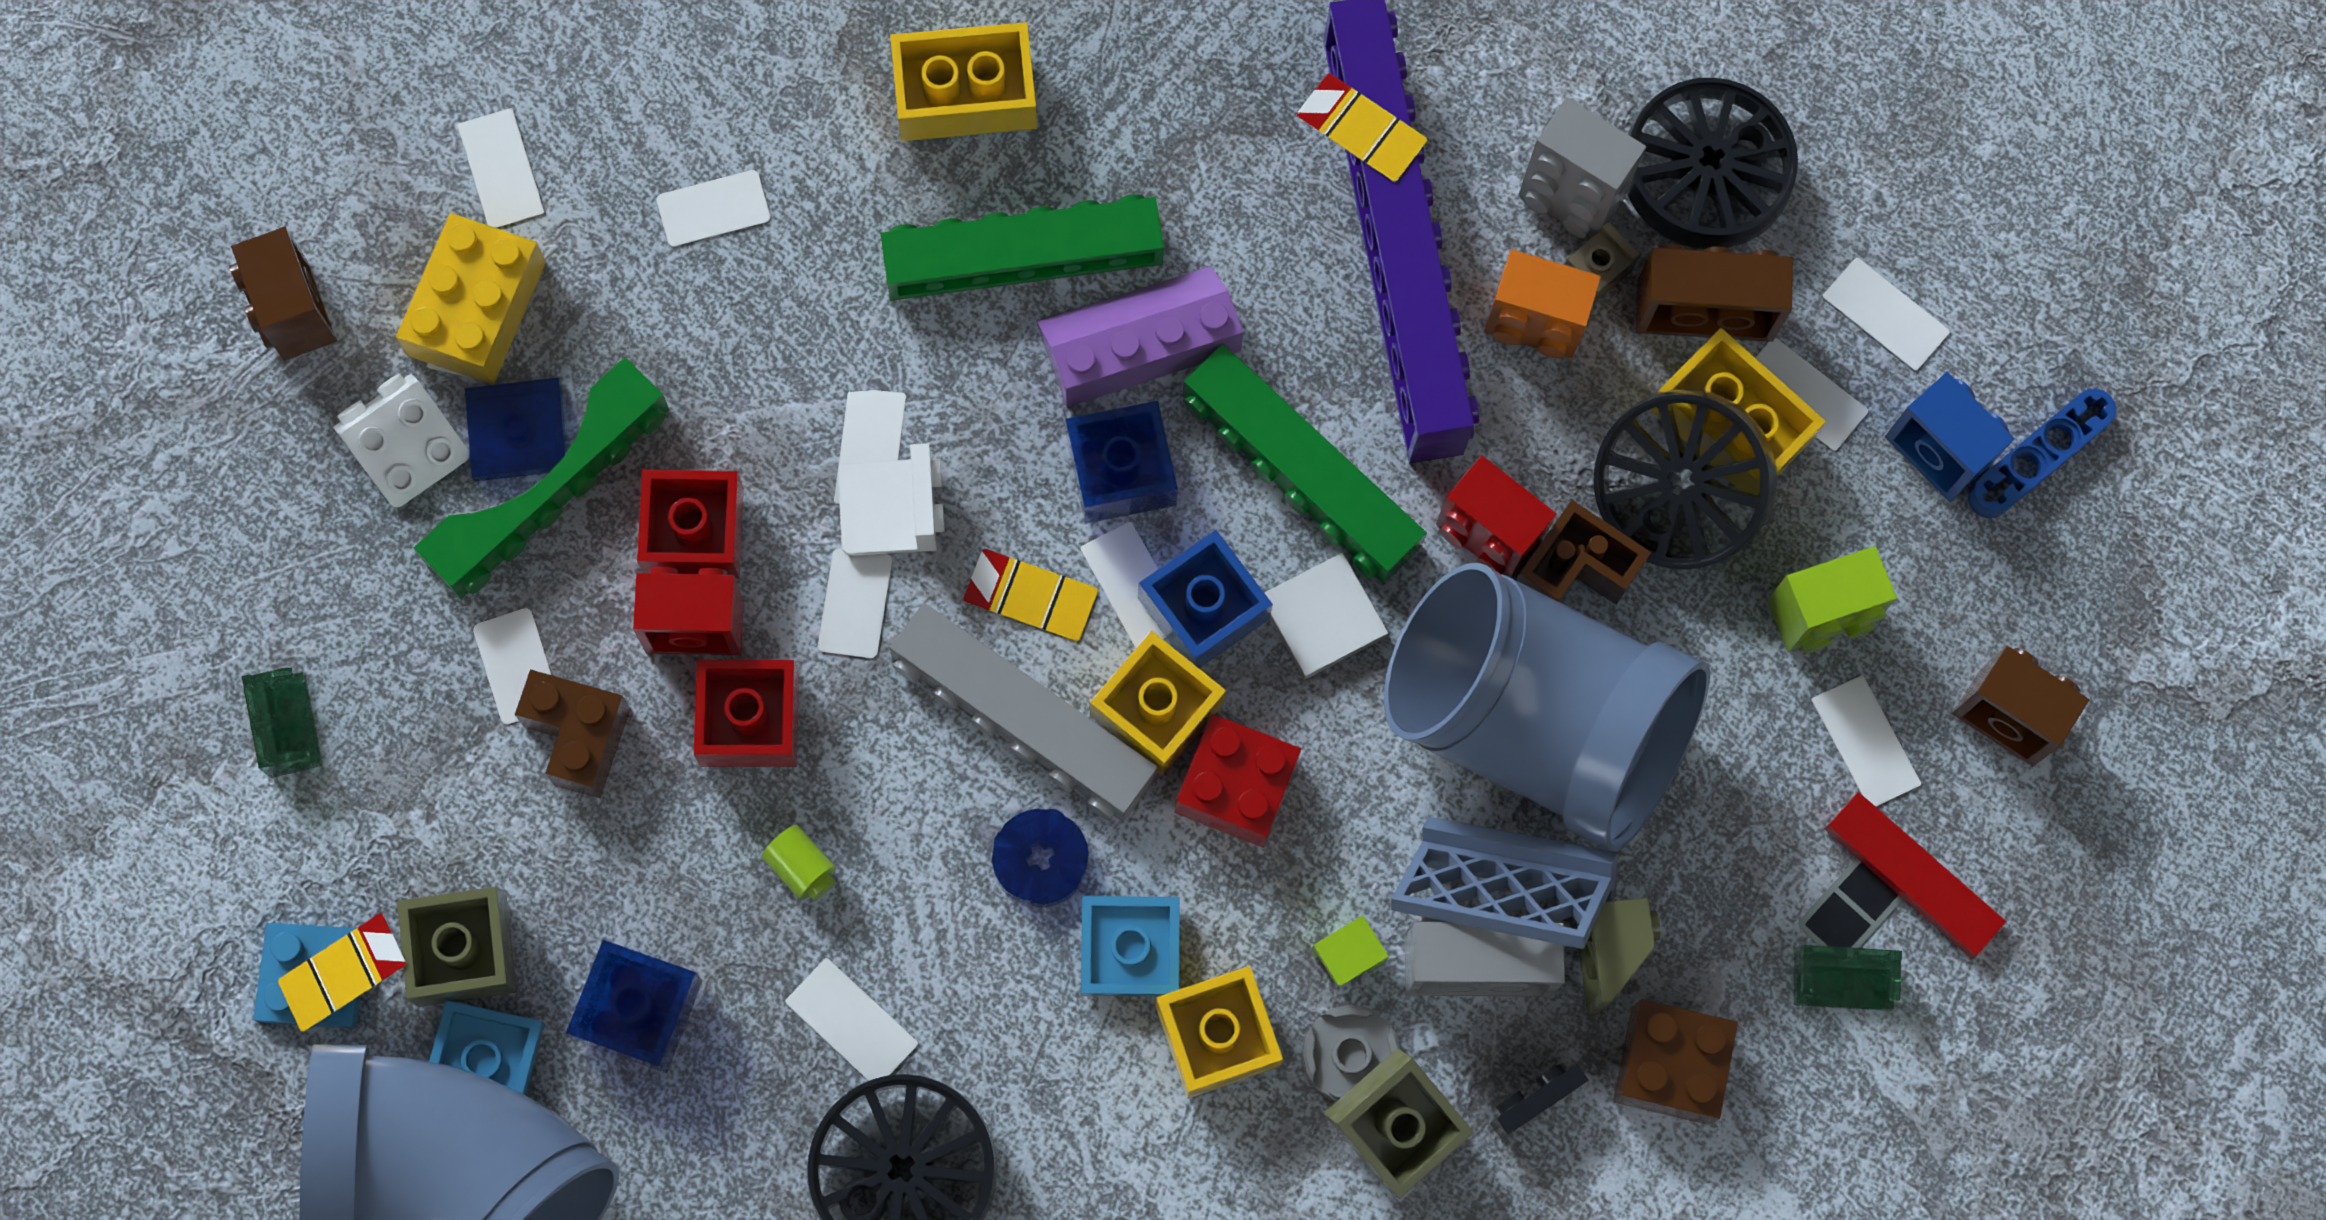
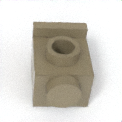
[1565,221,1640,304]

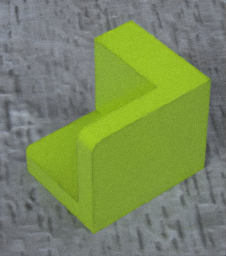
[1310,915,1389,987]

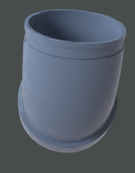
[1384,563,1710,852]
[299,1044,619,1220]

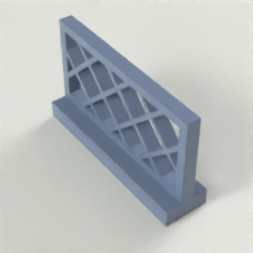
[1391,816,1617,949]

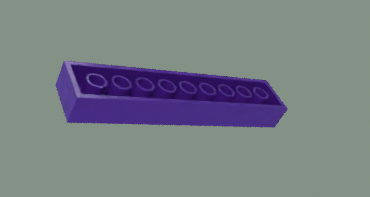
[1323,0,1479,464]

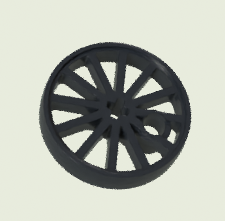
[1627,78,1798,249]
[1593,389,1777,569]
[807,1074,998,1220]

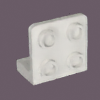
[333,374,470,507]
[838,443,945,556]

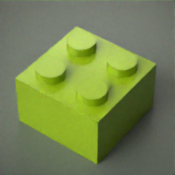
[1767,546,1897,654]

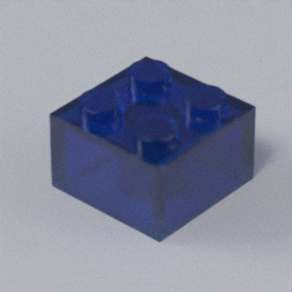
[1065,401,1178,524]
[566,940,703,1074]

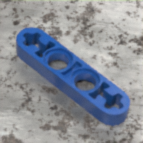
[1968,388,2116,519]

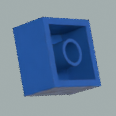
[1885,371,2015,503]
[1138,530,1273,668]

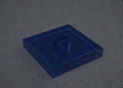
[465,377,567,482]

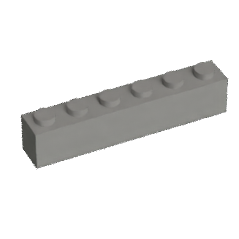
[889,602,1158,823]

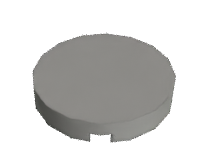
[1302,1005,1400,1102]

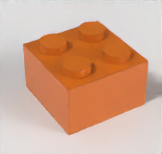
[1484,249,1601,358]

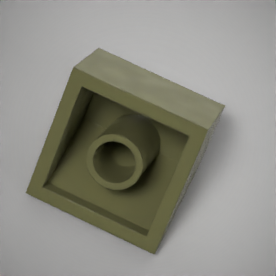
[1575,898,1660,1016]

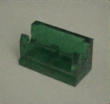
[241,668,323,778]
[1794,945,1902,1011]

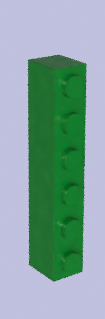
[880,194,1164,301]
[1182,343,1427,584]

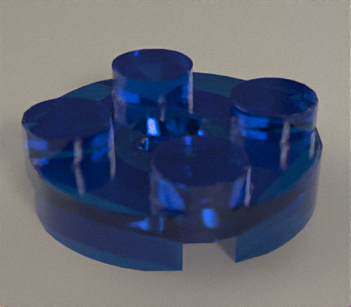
[992,809,1089,907]

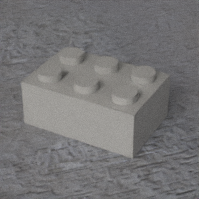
[1518,97,1647,240]
[1405,915,1565,997]

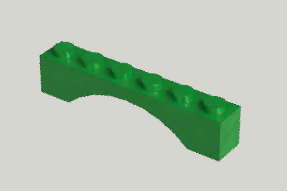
[413,357,669,599]

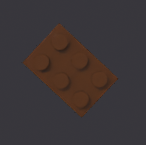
[1636,244,1793,342]

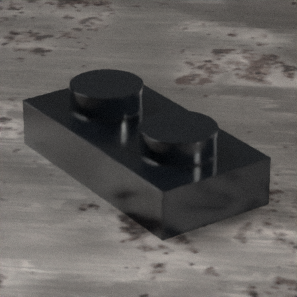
[1490,1064,1589,1140]

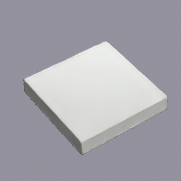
[1264,553,1388,680]

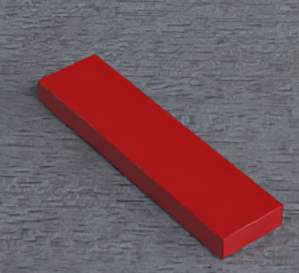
[1824,791,2007,959]

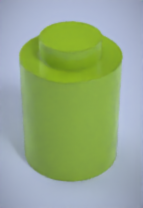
[761,824,836,901]

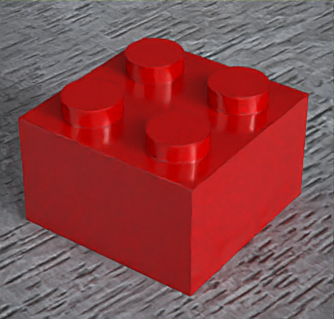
[1436,455,1557,578]
[637,469,744,579]
[633,567,744,656]
[693,660,799,767]
[1174,713,1302,848]

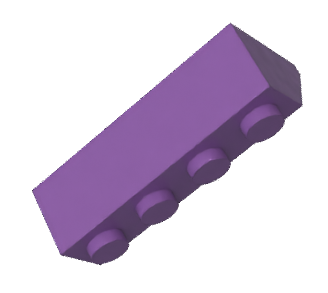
[1037,266,1244,407]

